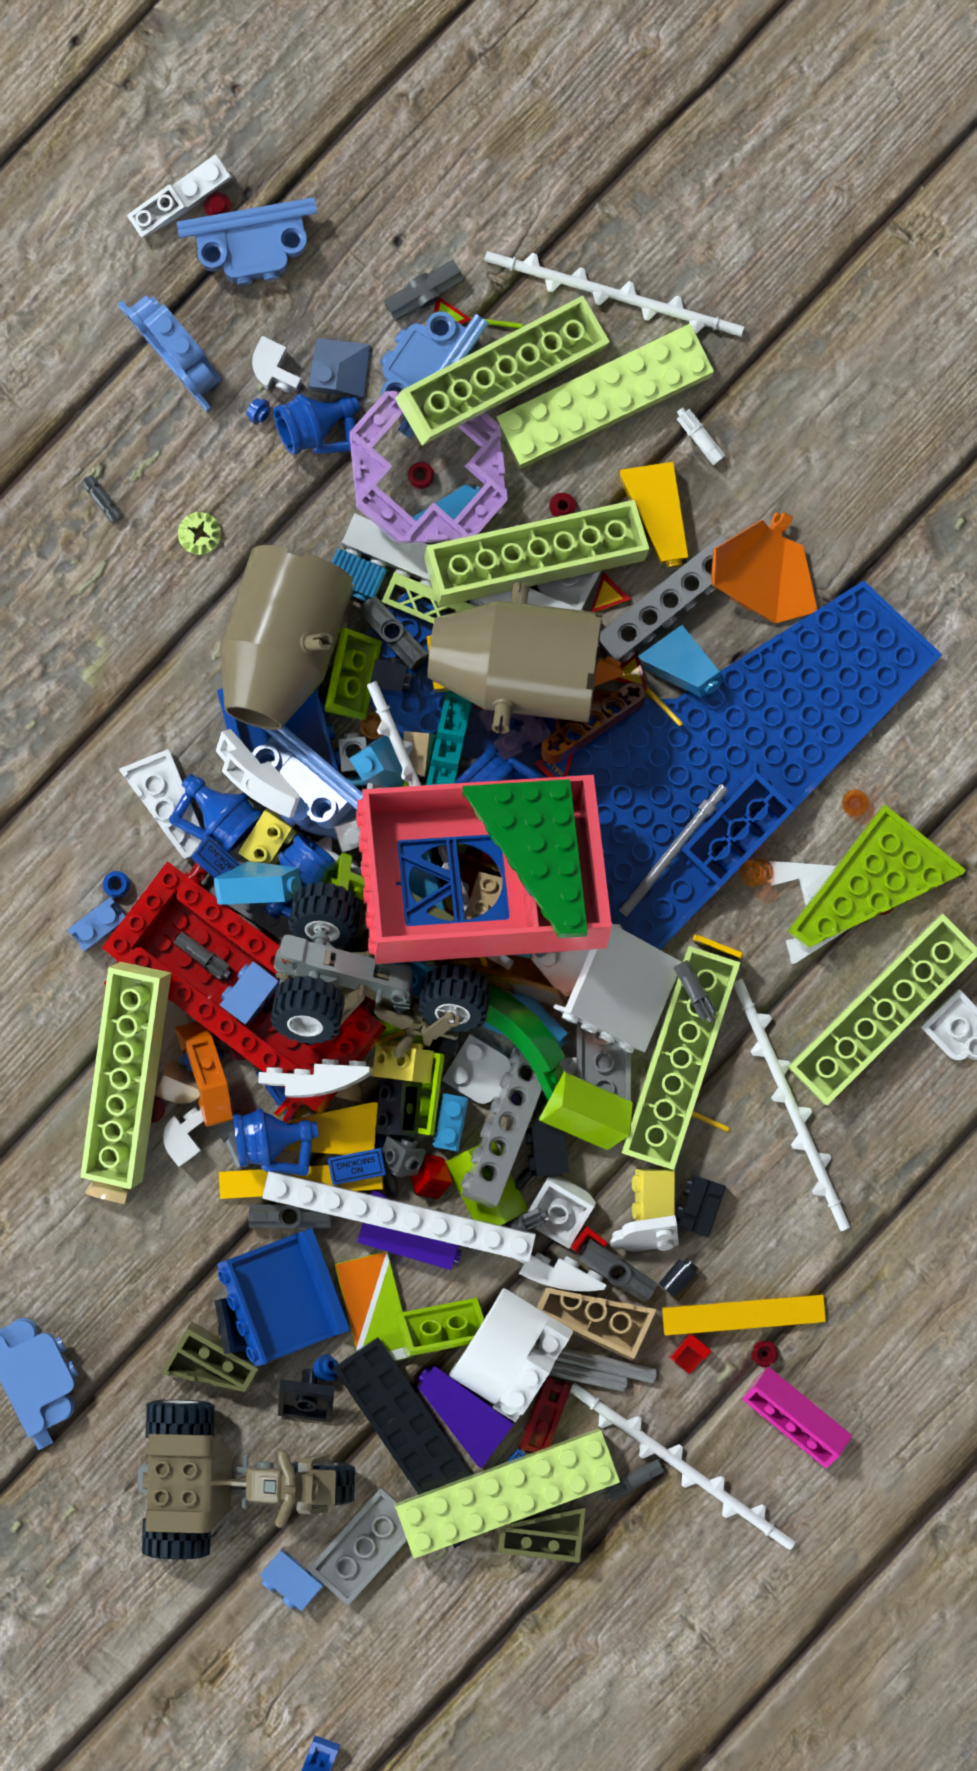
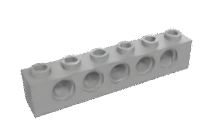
[599,535,727,663]
[461,1047,542,1208]

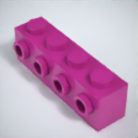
[742,1366,853,1469]

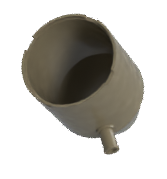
[220,545,355,730]
[428,583,602,734]

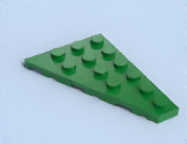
[462,779,588,938]

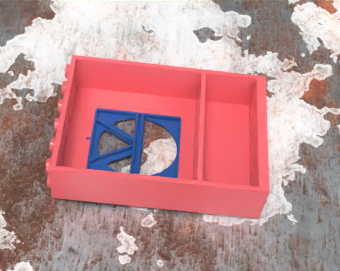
[356,775,612,964]

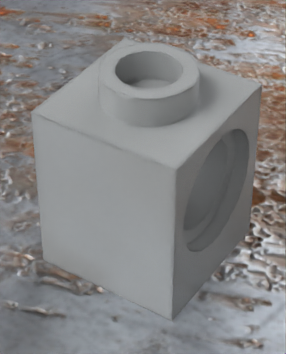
[339,733,368,774]

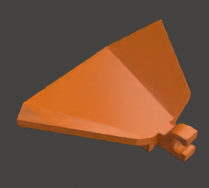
[711,512,818,623]

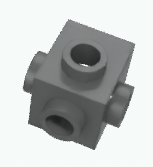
[382,1136,427,1178]

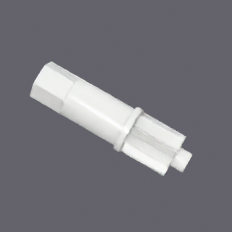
[677,407,726,465]

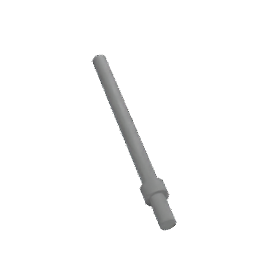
[618,784,729,917]

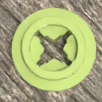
[178,511,221,555]

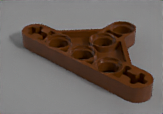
[541,683,646,764]

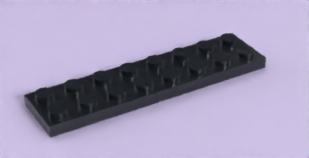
[333,1337,471,1548]

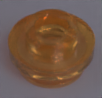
[841,789,869,817]

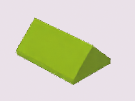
[324,627,382,720]
[405,1053,445,1135]
[539,1071,633,1150]
[445,1142,529,1225]
[398,1298,484,1356]

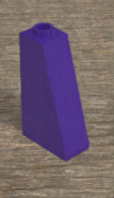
[357,1190,462,1270]
[418,1364,514,1469]

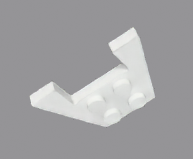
[765,861,850,964]

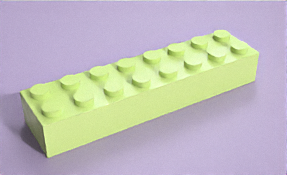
[395,296,610,446]
[496,324,714,470]
[424,500,649,607]
[787,914,977,1106]
[621,946,740,1170]
[80,962,171,1189]
[394,1429,620,1559]

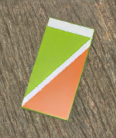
[335,1251,414,1361]

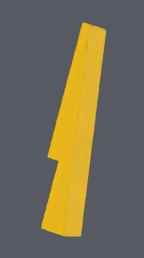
[219,1165,383,1199]
[662,1295,826,1335]

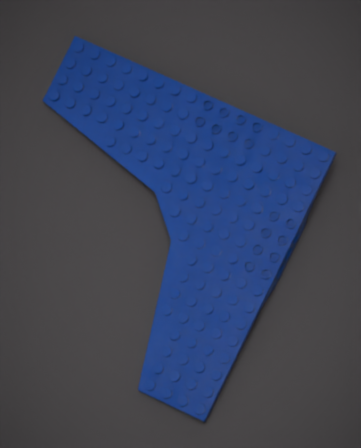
[332,581,942,950]

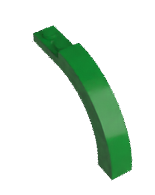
[485,984,565,1101]

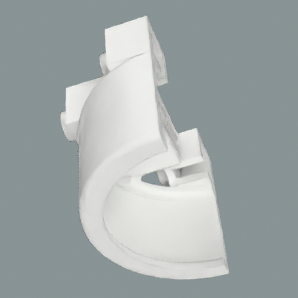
[449,1288,573,1422]

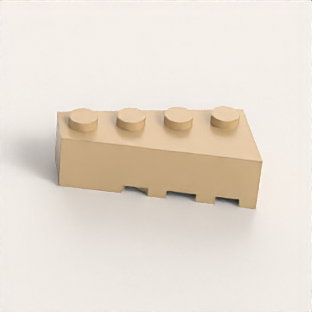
[536,1288,657,1360]

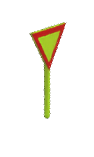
[434,298,523,329]

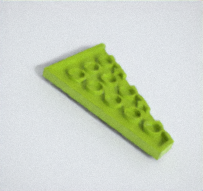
[787,804,966,948]

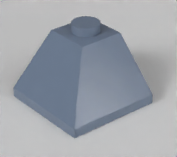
[309,338,370,398]

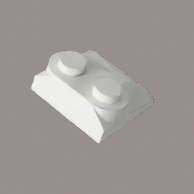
[528,1175,596,1249]

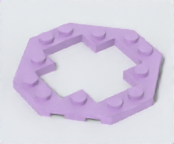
[349,391,508,544]

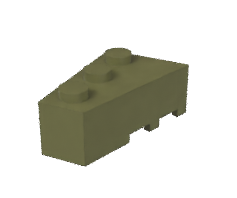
[161,1322,260,1392]
[497,1506,586,1563]

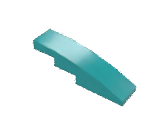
[426,691,472,785]

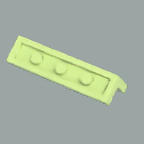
[382,572,476,624]

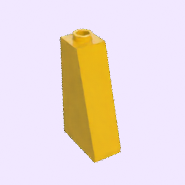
[619,462,688,568]
[284,1102,378,1155]

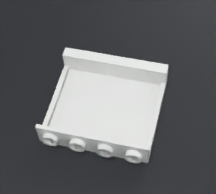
[554,923,682,1053]

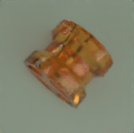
[360,712,384,740]
[740,858,773,887]

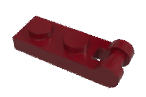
[519,1376,571,1453]

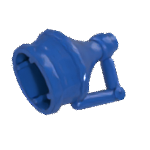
[273,394,360,455]
[455,747,546,783]
[169,774,262,853]
[264,834,337,919]
[233,1108,319,1176]

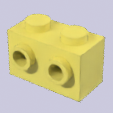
[238,808,298,865]
[372,1040,434,1083]
[632,1168,675,1221]

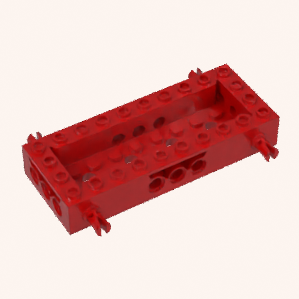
[102,861,387,1124]

